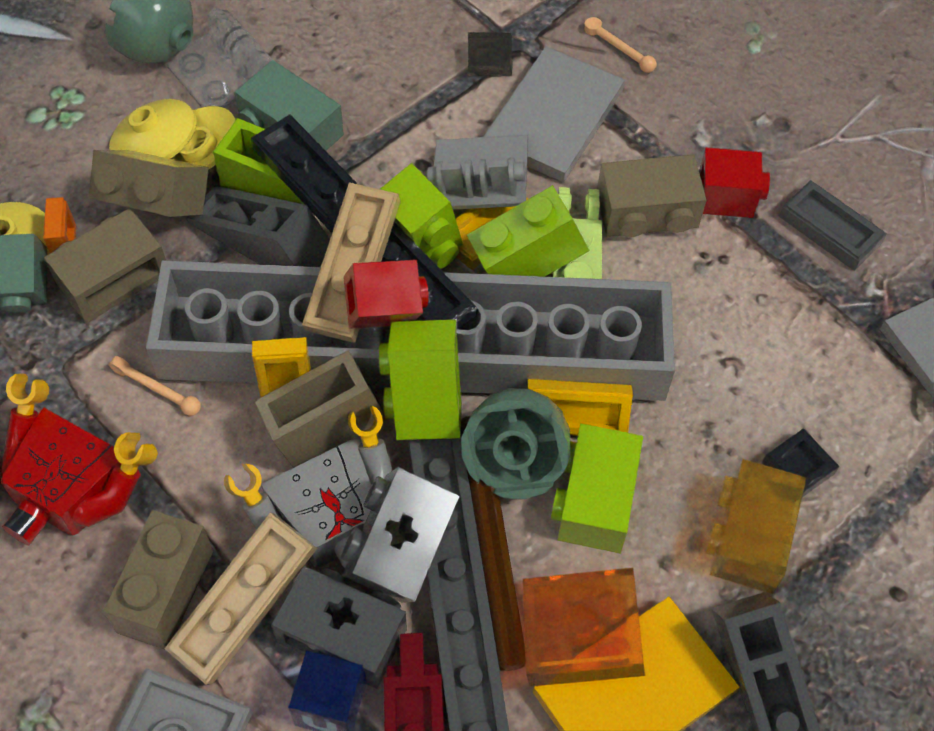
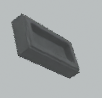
[779,180,887,271]

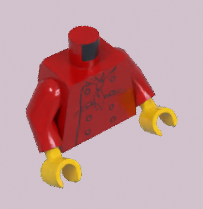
[1,374,158,546]

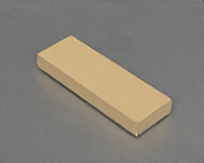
[302,182,400,343]
[164,512,317,685]

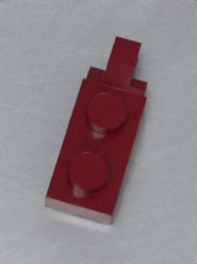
[384,633,444,731]

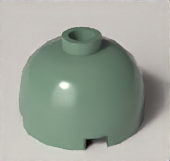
[105,0,193,63]
[461,388,570,499]

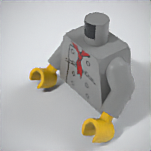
[224,405,392,569]

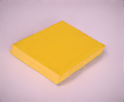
[533,596,740,731]

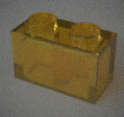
[705,459,806,594]

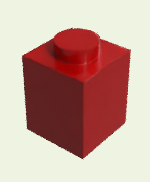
[699,147,770,218]
[343,260,428,329]

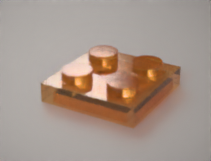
[523,567,645,687]

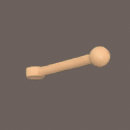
[584,17,657,73]
[109,356,201,416]

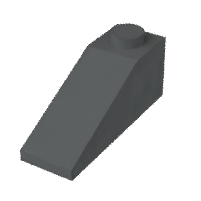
[186,185,330,267]
[711,592,820,731]

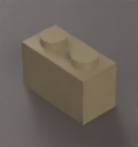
[88,150,209,217]
[597,154,706,237]
[44,208,166,324]
[255,350,388,468]
[103,510,213,650]

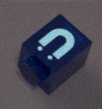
[288,651,366,731]

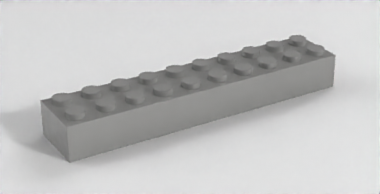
[146,260,675,401]

